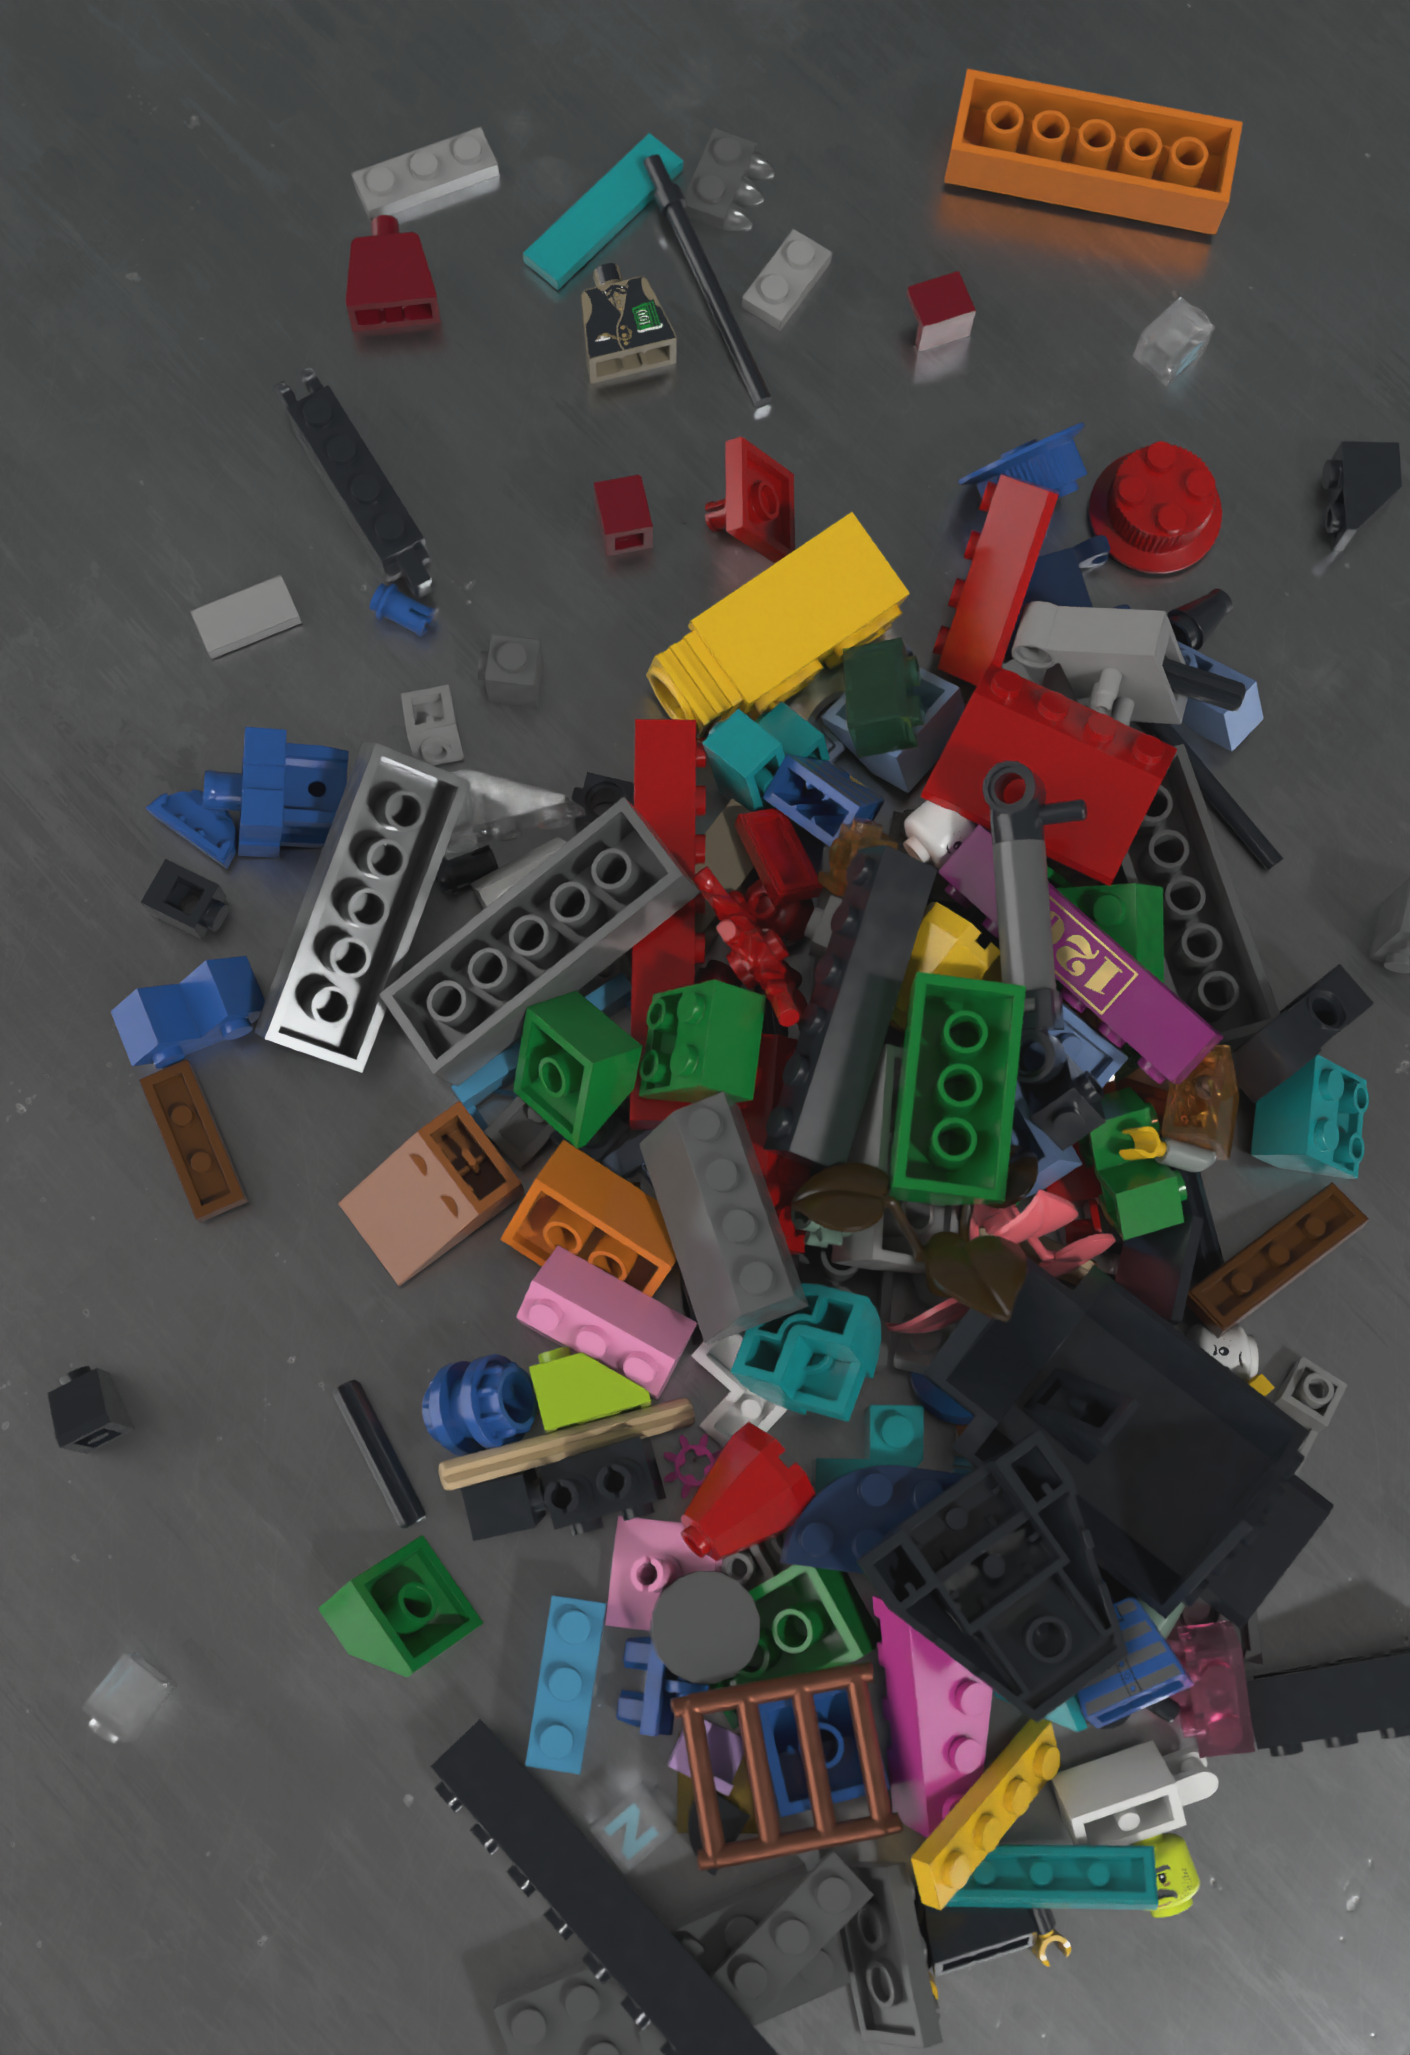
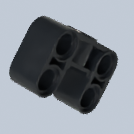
[1227,964,1374,1103]

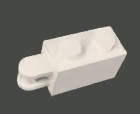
[1051,1740,1219,1846]

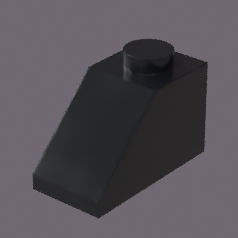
[47,1366,135,1454]

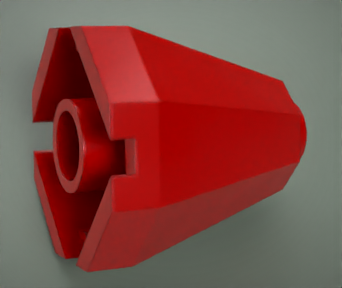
[680,1422,816,1561]

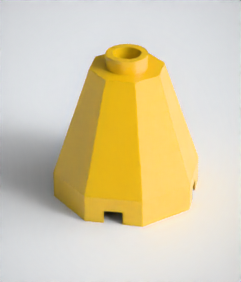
[889,902,1002,1034]

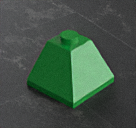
[318,1535,483,1678]

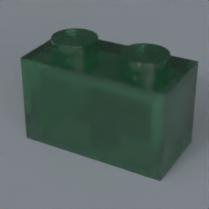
[843,637,925,758]

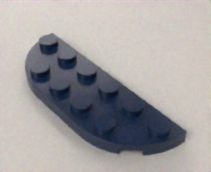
[780,1465,966,1574]

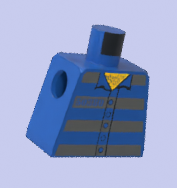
[762,754,884,851]
[1078,1580,1194,1729]

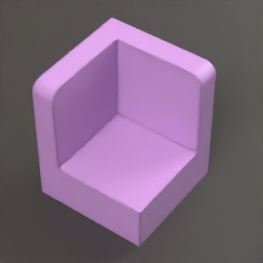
[667,1718,744,1796]

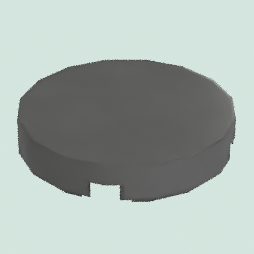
[650,1571,760,1684]

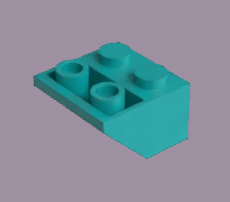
[1251,1054,1369,1179]

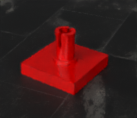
[705,436,795,563]

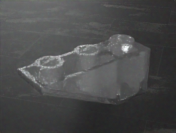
[447,769,585,853]

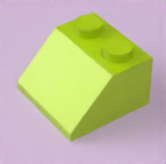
[529,1347,651,1433]

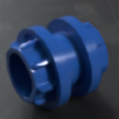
[422,1354,538,1456]

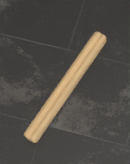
[438,1397,695,1490]

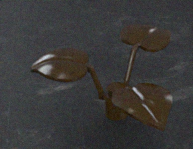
[791,1144,1038,1322]

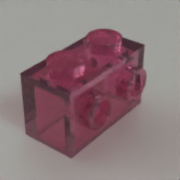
[1174,1621,1255,1758]

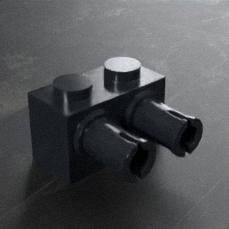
[538,1436,666,1536]

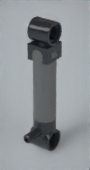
[983,761,1087,1085]

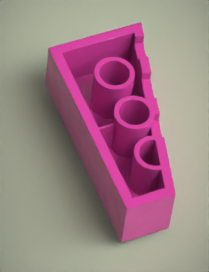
[872,1596,993,1838]

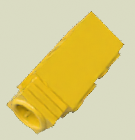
[646,512,910,737]

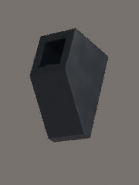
[1323,441,1402,551]

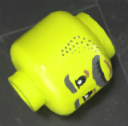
[1129,1833,1200,1918]

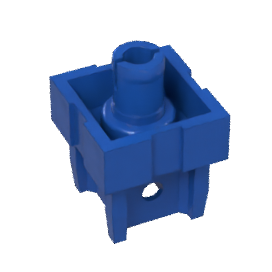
[203,727,349,858]

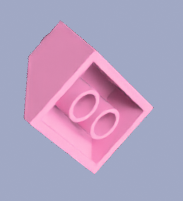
[516,1246,698,1401]

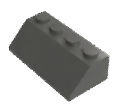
[639,1091,809,1345]

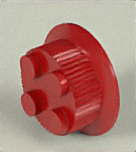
[1089,441,1222,574]

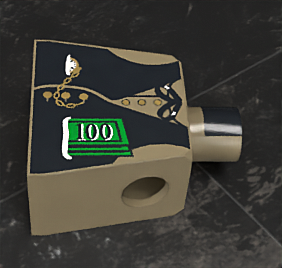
[581,263,677,384]

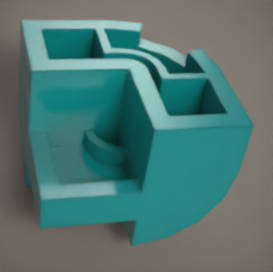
[730,1283,881,1422]

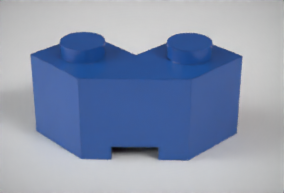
[111,956,265,1068]

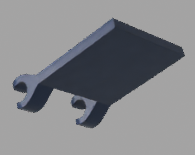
[1005,535,1131,662]

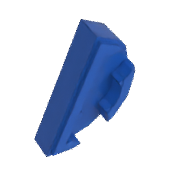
[145,789,238,869]

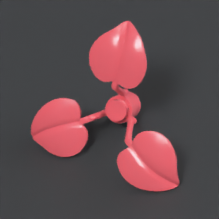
[885,1189,1116,1334]

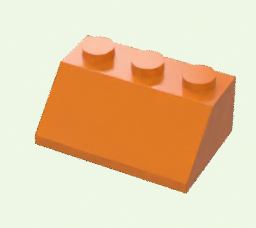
[500,1140,677,1298]

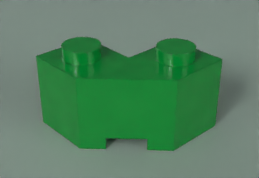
[1078,1087,1187,1240]

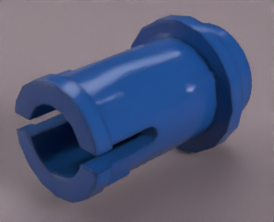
[369,583,435,637]

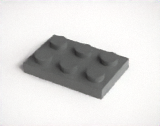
[840,1861,943,2049]

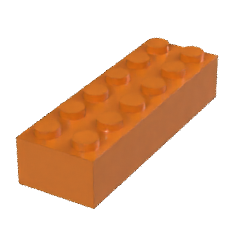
[944,69,1243,235]

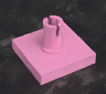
[605,1516,723,1631]

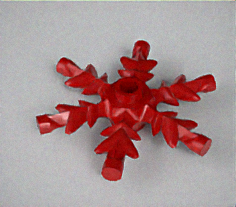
[691,866,808,1027]

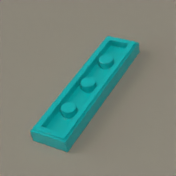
[523,133,683,290]
[944,1844,1159,1910]

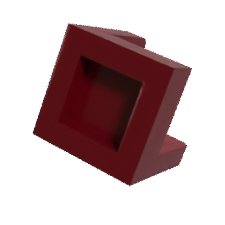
[906,270,976,351]
[594,475,653,556]

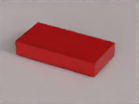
[734,808,823,906]

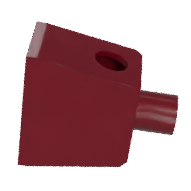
[346,215,441,332]

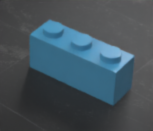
[525,1595,607,1774]

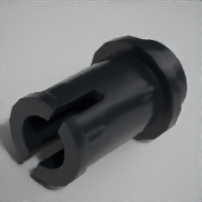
[435,845,499,895]

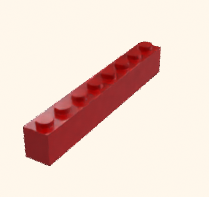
[630,719,706,1130]

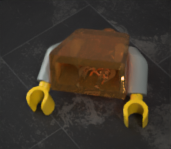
[1119,1044,1239,1172]

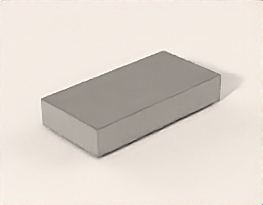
[190,575,302,659]

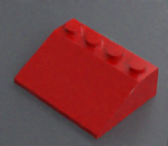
[920,663,1178,886]

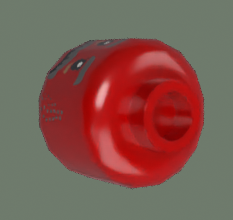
[744,879,814,947]

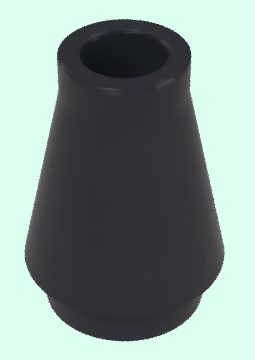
[1167,588,1233,651]

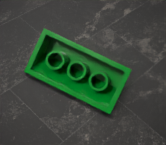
[887,972,1026,1206]

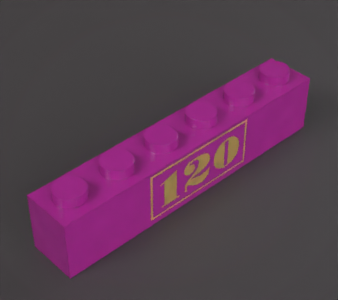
[938,824,1223,1084]

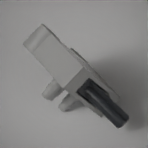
[1011,601,1246,726]

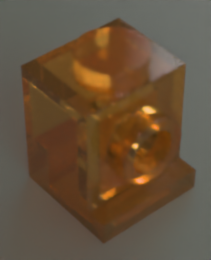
[817,818,899,897]

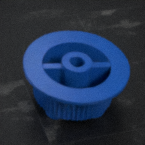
[957,422,1088,499]

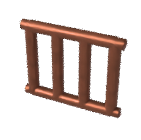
[670,1662,903,1871]

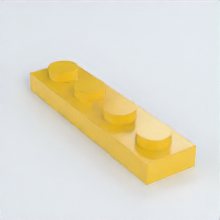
[911,1719,1061,1910]

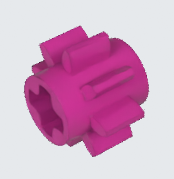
[663,1434,722,1499]

